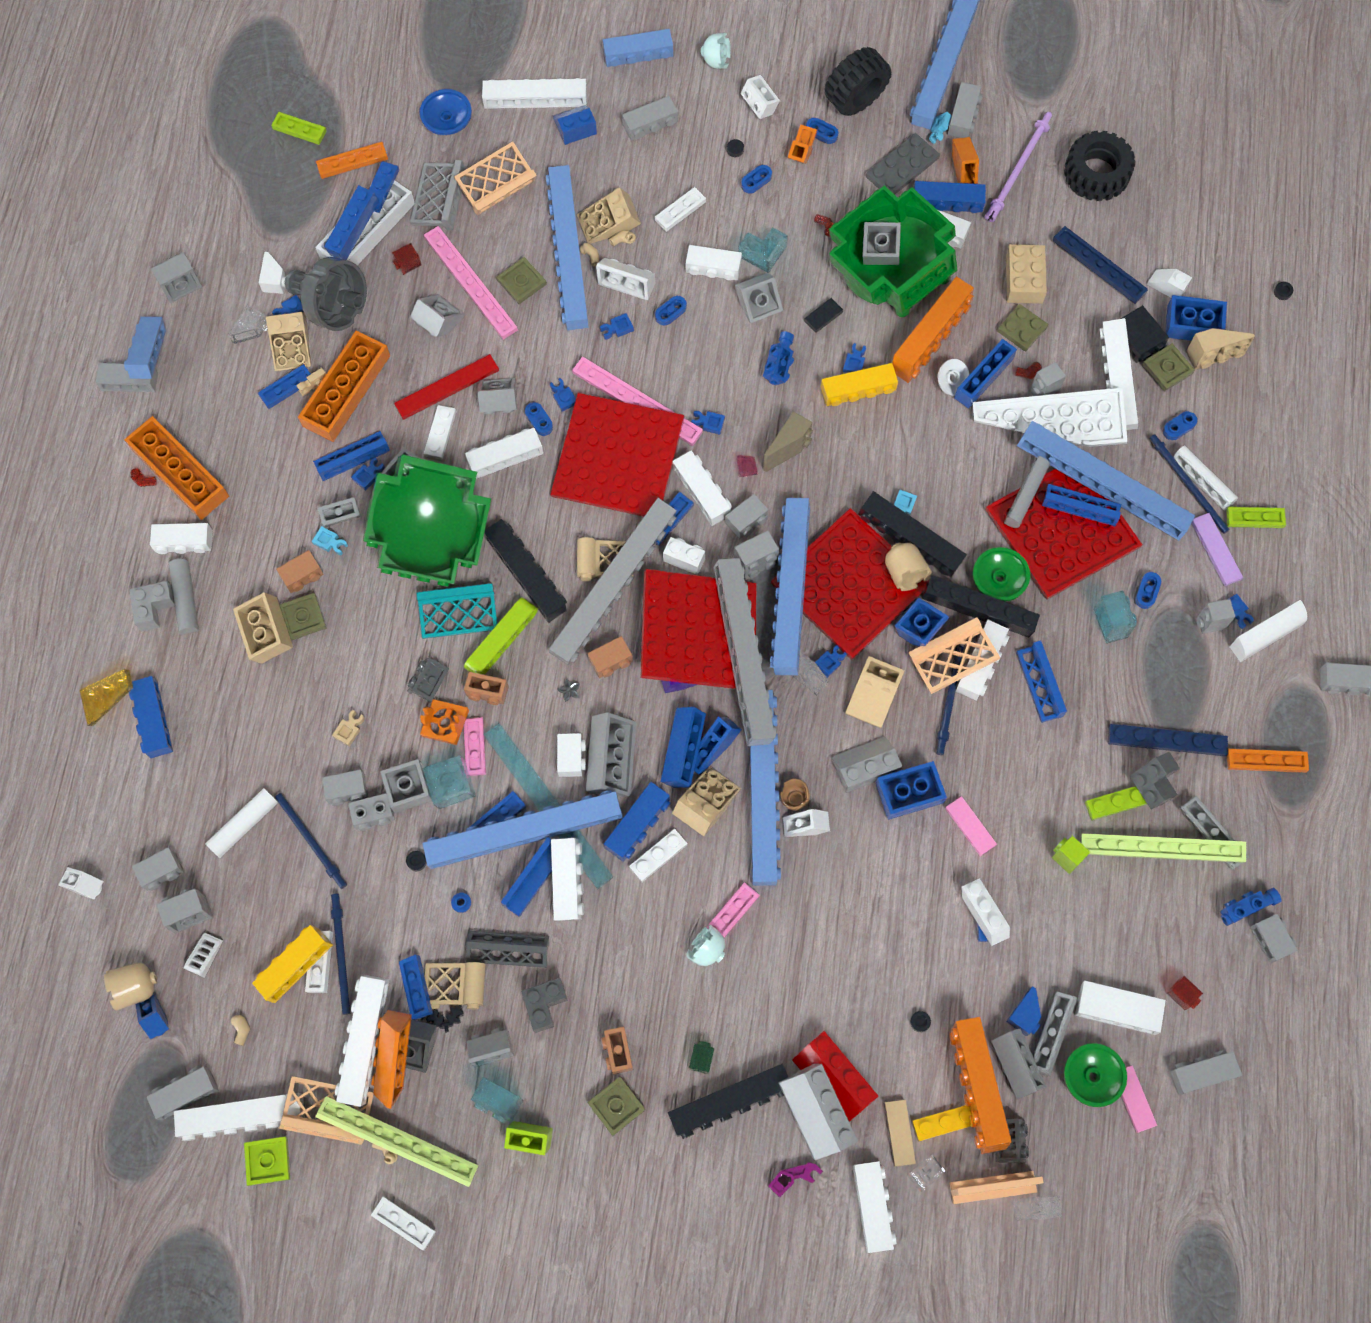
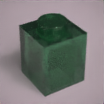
[689,1041,715,1075]

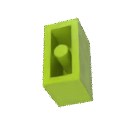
[1052,835,1090,874]
[504,1121,553,1155]

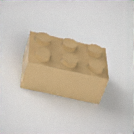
[1006,244,1047,304]
[233,592,293,664]

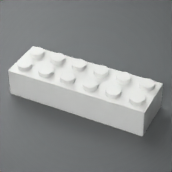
[315,181,415,265]

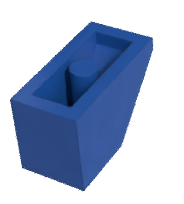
[1006,986,1041,1036]
[135,992,169,1040]

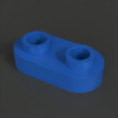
[806,118,839,144]
[741,165,772,194]
[655,296,687,326]
[525,402,553,436]
[1163,411,1197,440]
[1135,572,1162,609]

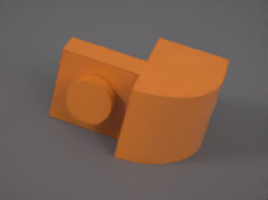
[788,124,818,164]

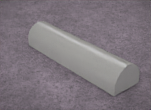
[1004,456,1050,528]
[169,559,199,635]
[1180,795,1249,870]
[1033,991,1077,1077]

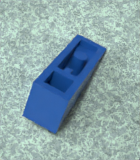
[694,716,742,775]

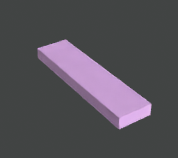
[1192,513,1243,586]

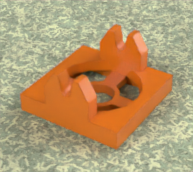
[420,699,469,745]

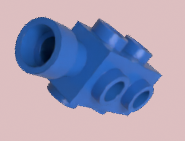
[763,331,794,385]
[1220,888,1282,926]

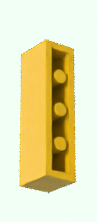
[821,363,898,406]
[252,925,333,1003]

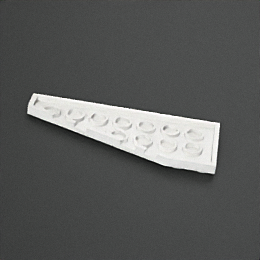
[973,388,1127,447]

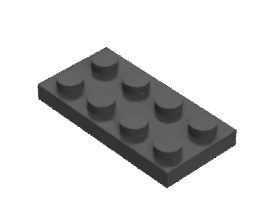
[866,132,940,195]

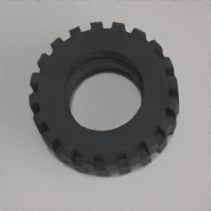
[824,47,892,116]
[1064,131,1136,201]

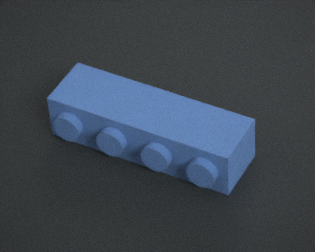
[603,29,673,67]
[124,317,166,379]

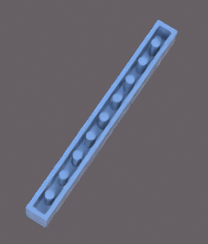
[910,0,980,130]
[546,165,589,330]
[1017,421,1195,540]
[770,498,810,676]
[750,690,781,886]
[423,790,623,869]

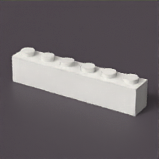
[482,78,587,109]
[1100,318,1138,430]
[335,975,390,1107]
[174,1093,305,1141]

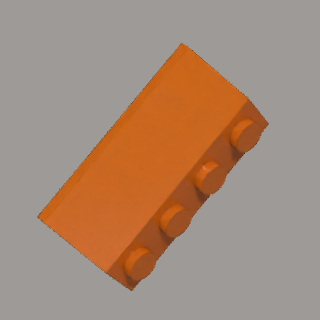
[371,1010,412,1109]

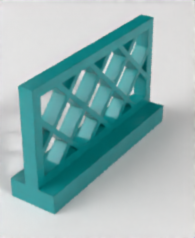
[416,583,497,639]

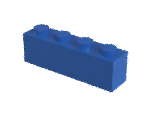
[914,181,986,213]
[324,185,379,260]
[955,339,1017,409]
[128,676,173,758]
[661,707,706,788]
[604,782,671,862]

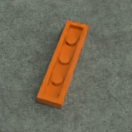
[316,142,388,179]
[1227,749,1309,773]

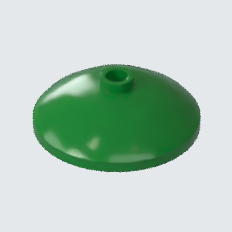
[973,547,1030,602]
[1064,1043,1127,1107]

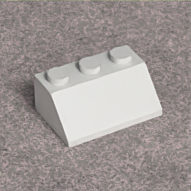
[596,258,655,300]

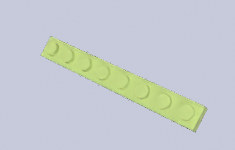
[1081,834,1246,863]
[316,1096,478,1187]

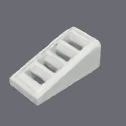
[183,933,223,978]

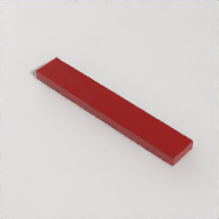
[394,354,499,420]

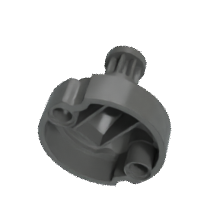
[285,257,367,331]

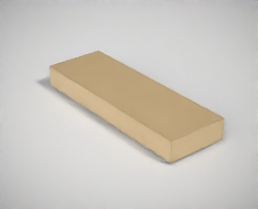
[885,1100,916,1167]

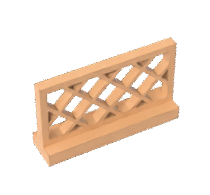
[454,142,537,215]
[909,618,1000,694]
[279,1076,373,1145]
[950,1171,1044,1204]

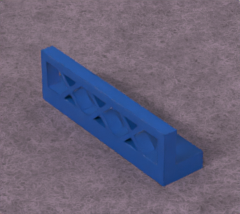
[313,431,390,481]
[1042,484,1121,526]
[1016,640,1067,723]
[501,837,552,917]

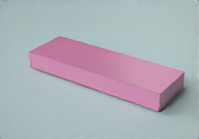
[464,717,486,776]
[945,796,997,856]
[706,883,760,938]
[1122,1065,1157,1133]

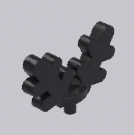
[426,1005,464,1033]

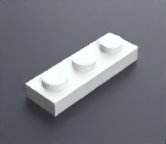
[655,187,706,232]
[424,405,456,460]
[629,829,687,882]
[305,931,333,993]
[371,1197,436,1251]

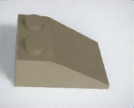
[763,411,813,472]

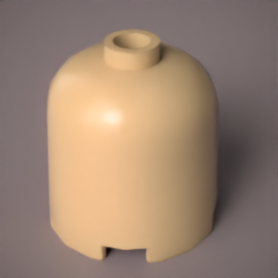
[885,543,932,591]
[104,963,157,1011]

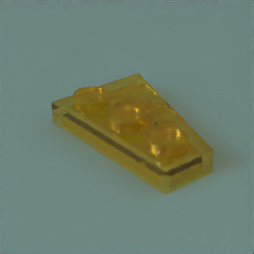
[80,669,133,726]

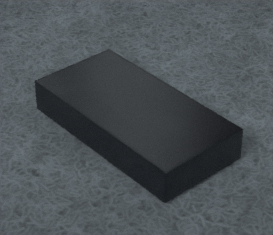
[804,298,843,333]

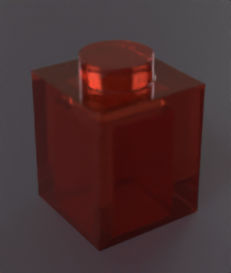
[392,243,422,275]
[1166,976,1203,1010]

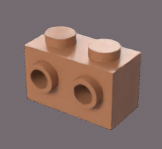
[276,550,324,593]
[587,636,633,678]
[464,672,509,705]
[601,1027,633,1075]

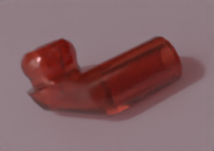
[814,214,834,237]
[1015,362,1042,379]
[130,468,157,487]

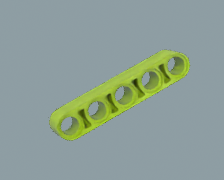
[464,597,538,675]

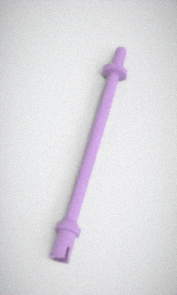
[985,112,1052,222]

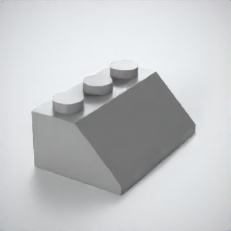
[831,737,902,793]

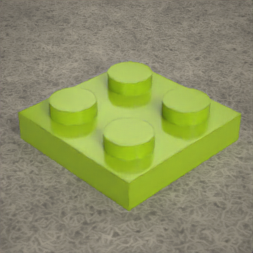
[244,1136,291,1186]

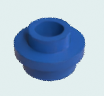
[451,893,471,913]

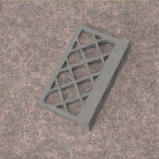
[410,160,466,230]

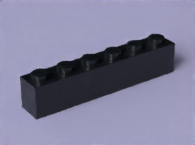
[858,491,967,577]
[484,519,567,623]
[921,575,1040,638]
[668,1063,788,1139]

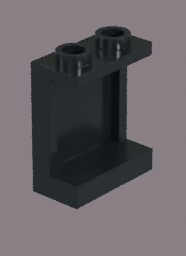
[1120,305,1169,363]

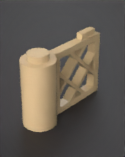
[577,537,633,581]
[425,962,486,1010]

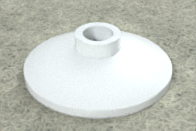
[938,359,970,396]

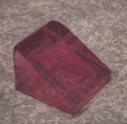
[736,455,758,477]

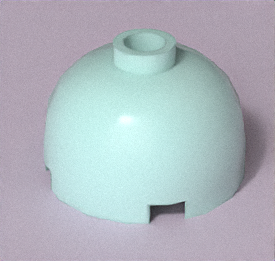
[701,33,730,69]
[687,924,725,966]

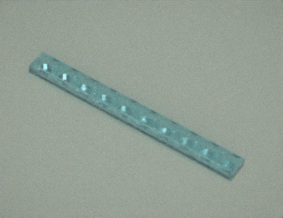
[483,724,613,889]

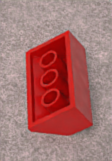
[792,1031,879,1122]

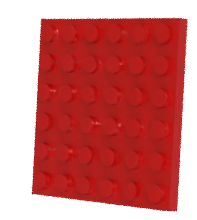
[550,393,685,517]
[985,469,1143,600]
[771,508,928,660]
[640,569,756,689]

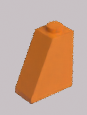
[952,137,979,184]

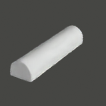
[1174,446,1238,511]
[205,788,278,858]

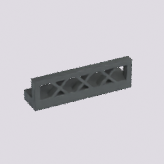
[466,931,549,968]

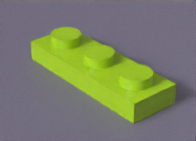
[271,112,327,145]
[1226,507,1286,528]
[1085,786,1147,821]

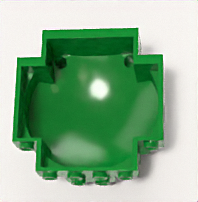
[829,185,958,318]
[363,455,491,587]

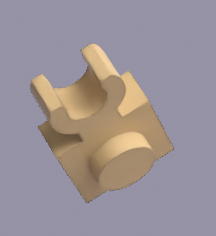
[297,368,326,396]
[332,710,365,747]

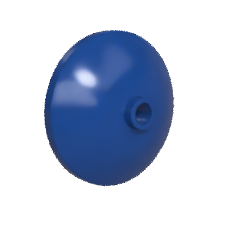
[420,89,472,135]

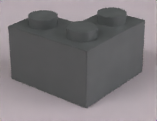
[1130,752,1180,809]
[521,978,568,1033]

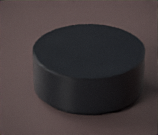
[727,139,744,157]
[1274,281,1294,300]
[406,851,427,872]
[910,1011,931,1032]

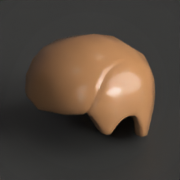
[780,778,810,811]

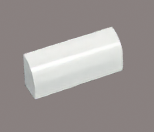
[1230,600,1307,662]
[1075,981,1166,1035]

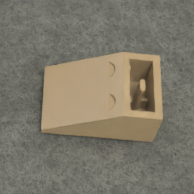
[577,187,641,244]
[266,312,311,371]
[1186,328,1255,369]
[845,656,905,728]
[672,766,741,836]

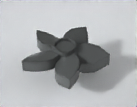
[558,679,580,702]

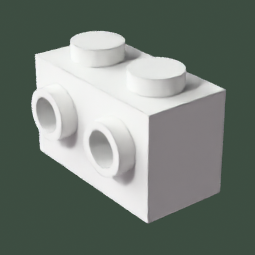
[740,75,780,119]
[663,537,705,575]
[557,733,586,777]

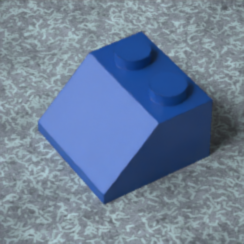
[553,105,597,145]
[895,598,949,646]

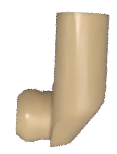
[609,230,636,247]
[579,243,599,266]
[231,1015,250,1046]
[372,1143,398,1164]

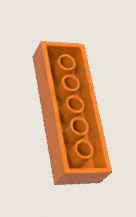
[892,276,974,383]
[298,330,390,442]
[124,416,229,520]
[949,1017,1012,1154]

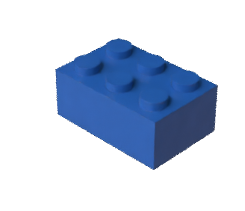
[1165,295,1227,341]
[875,761,947,820]

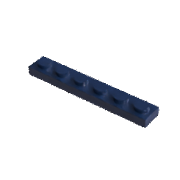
[1052,226,1148,304]
[1108,724,1228,757]

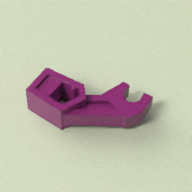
[768,1163,823,1198]

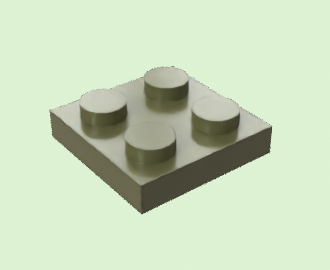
[496,257,547,304]
[997,304,1049,352]
[1142,343,1195,391]
[279,593,327,641]
[587,1077,645,1136]

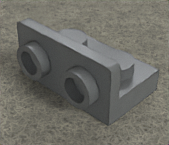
[407,657,449,702]
[995,1119,1029,1163]

